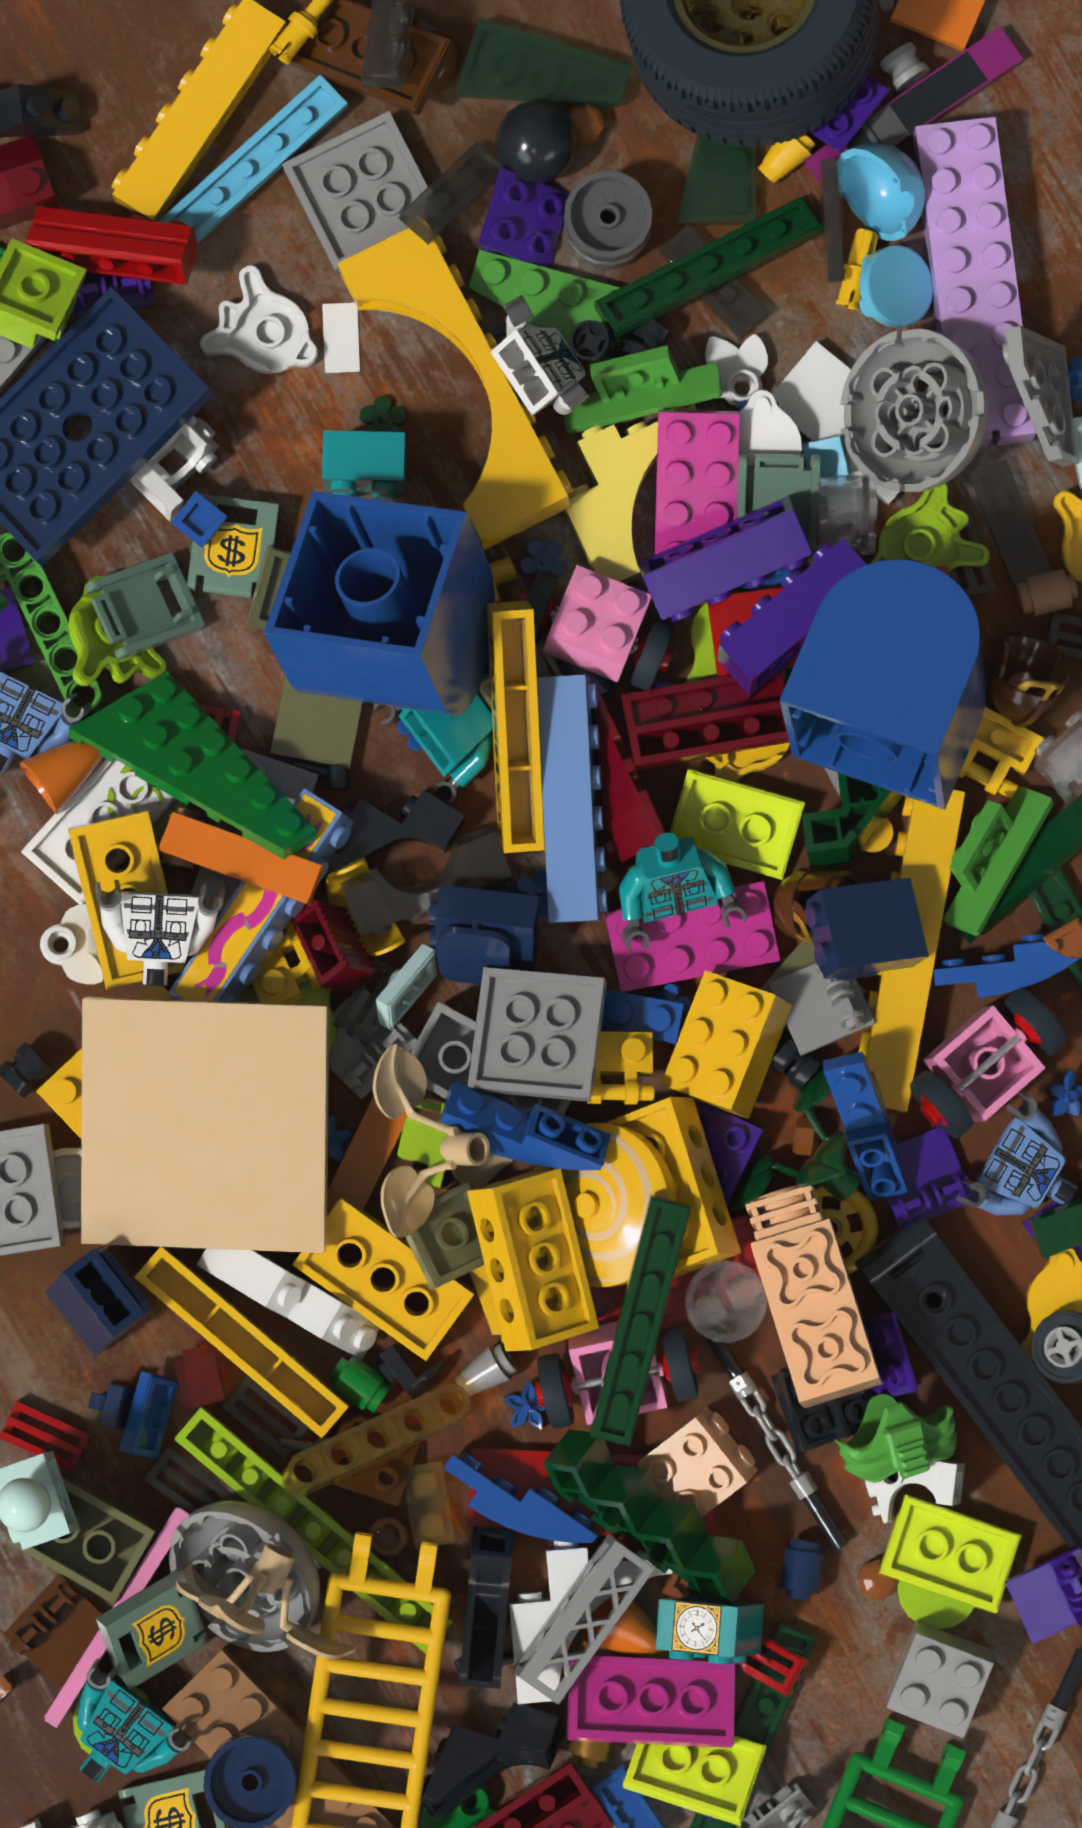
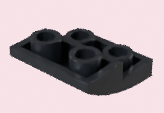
[771,1369,871,1453]

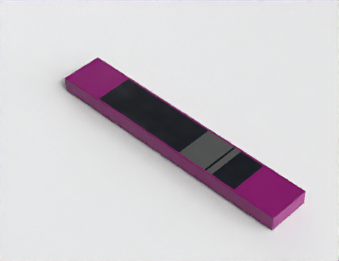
[803,26,1024,195]

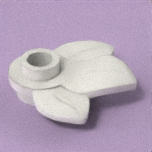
[705,334,768,408]
[40,904,103,985]

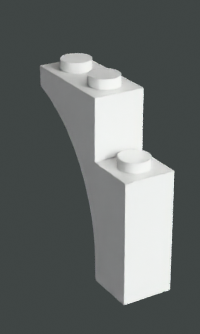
[197,1249,380,1359]

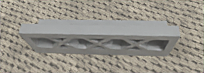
[512,1534,655,1705]

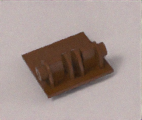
[321,1408,424,1507]
[3,1573,102,1689]

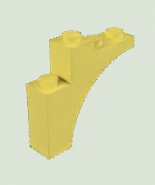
[563,404,697,584]

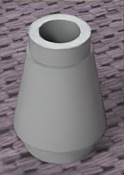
[455,1343,518,1398]

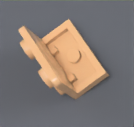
[638,1406,758,1517]

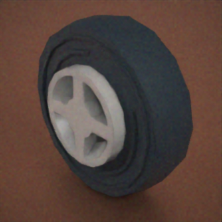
[1031,1310,1082,1384]

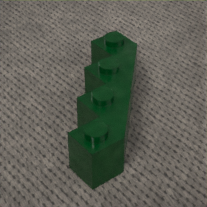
[802,772,904,867]
[543,1430,756,1605]

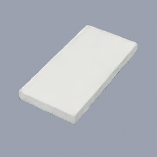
[772,341,927,506]
[21,758,178,905]

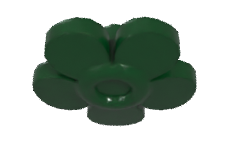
[359,396,406,432]

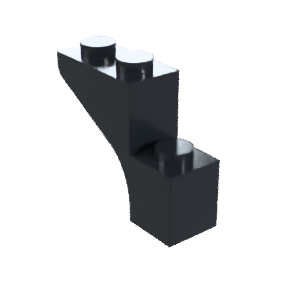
[0,84,84,138]
[325,790,466,876]
[459,1527,514,1689]
[422,1702,565,1818]

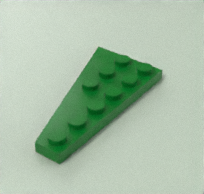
[69,671,317,859]

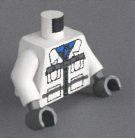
[490,295,589,415]
[95,880,225,986]

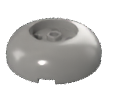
[840,328,990,492]
[169,1501,320,1652]

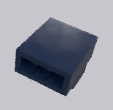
[805,878,929,981]
[429,885,539,985]
[46,1247,151,1357]

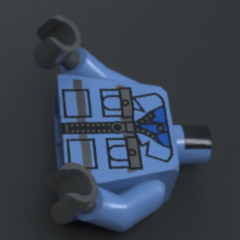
[0,656,92,775]
[956,1091,1078,1216]

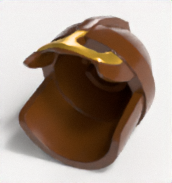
[988,633,1070,728]
[770,867,860,945]

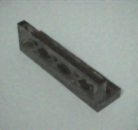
[361,0,416,88]

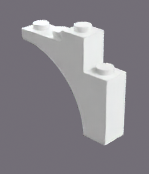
[509,1541,672,1704]

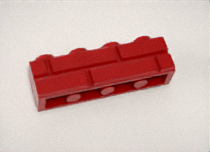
[26,205,198,285]

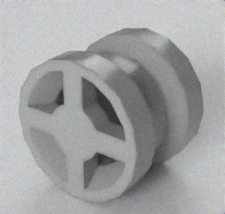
[879,42,930,92]

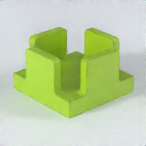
[0,238,87,348]
[397,1100,449,1189]

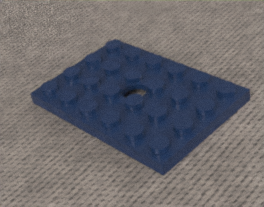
[0,287,215,566]

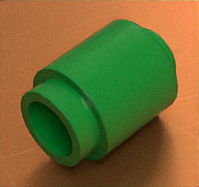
[329,1355,392,1413]

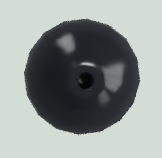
[495,100,578,184]

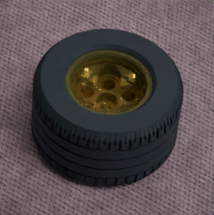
[620,0,880,147]

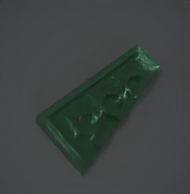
[455,18,632,107]
[676,135,756,226]

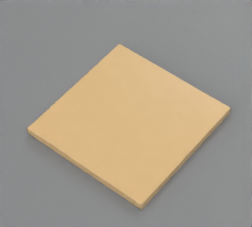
[81,997,329,1253]

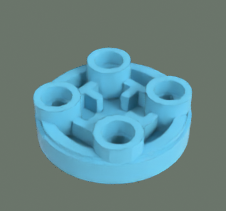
[859,245,933,328]

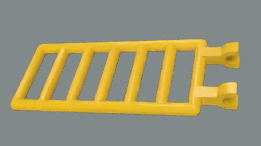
[291,1531,451,1828]

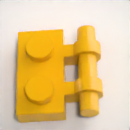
[959,707,1044,799]
[252,917,324,1004]
[587,1031,654,1105]

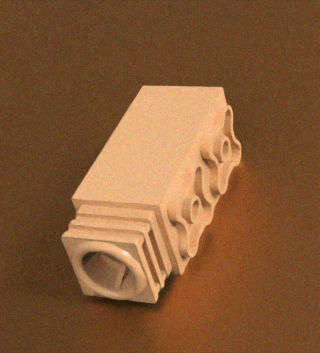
[745,1185,883,1408]

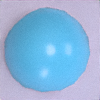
[835,143,926,242]

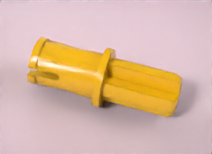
[835,229,878,311]

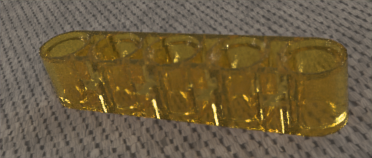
[282,1384,471,1496]

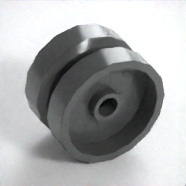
[564,170,653,270]

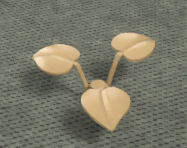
[373,1043,513,1238]
[176,1543,358,1659]

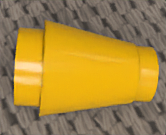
[758,135,816,184]

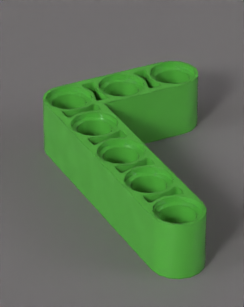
[0,532,105,718]

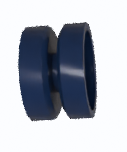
[203,1731,298,1828]

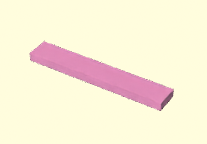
[44,1507,190,1728]

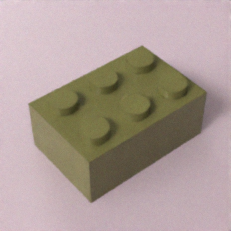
[7,1472,159,1604]

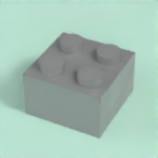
[886,1620,994,1738]

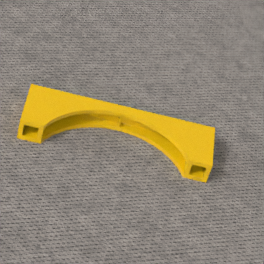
[337,220,573,551]

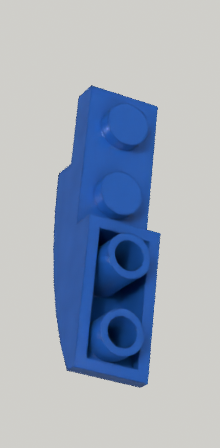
[933,934,1080,998]
[601,990,687,1045]
[823,1051,908,1201]
[440,1082,611,1170]
[443,1452,598,1543]

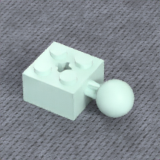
[0,1451,79,1550]

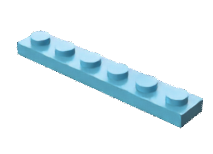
[158,74,348,243]

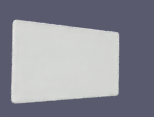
[322,303,360,373]

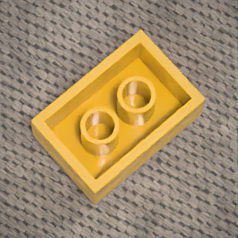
[661,970,793,1119]

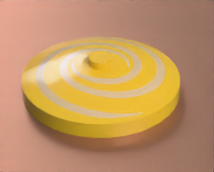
[533,1123,676,1288]

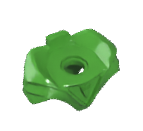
[834,1393,957,1483]

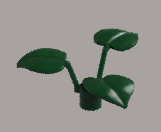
[728,1066,861,1218]

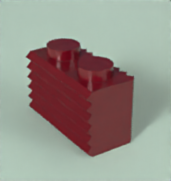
[291,900,376,994]

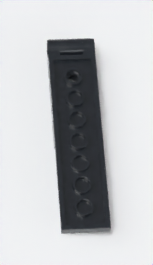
[854,1213,1082,1550]

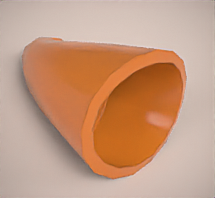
[19,741,103,814]
[582,1591,671,1659]

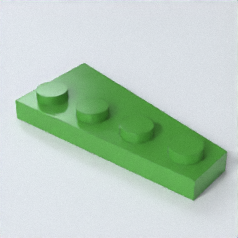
[469,250,623,358]

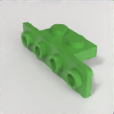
[564,345,722,434]
[944,787,1054,936]

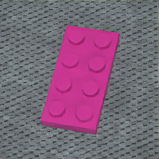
[654,410,740,555]
[604,881,780,993]
[567,1656,735,1748]

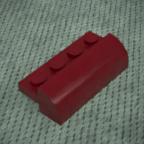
[621,670,789,770]
[469,1760,614,1828]

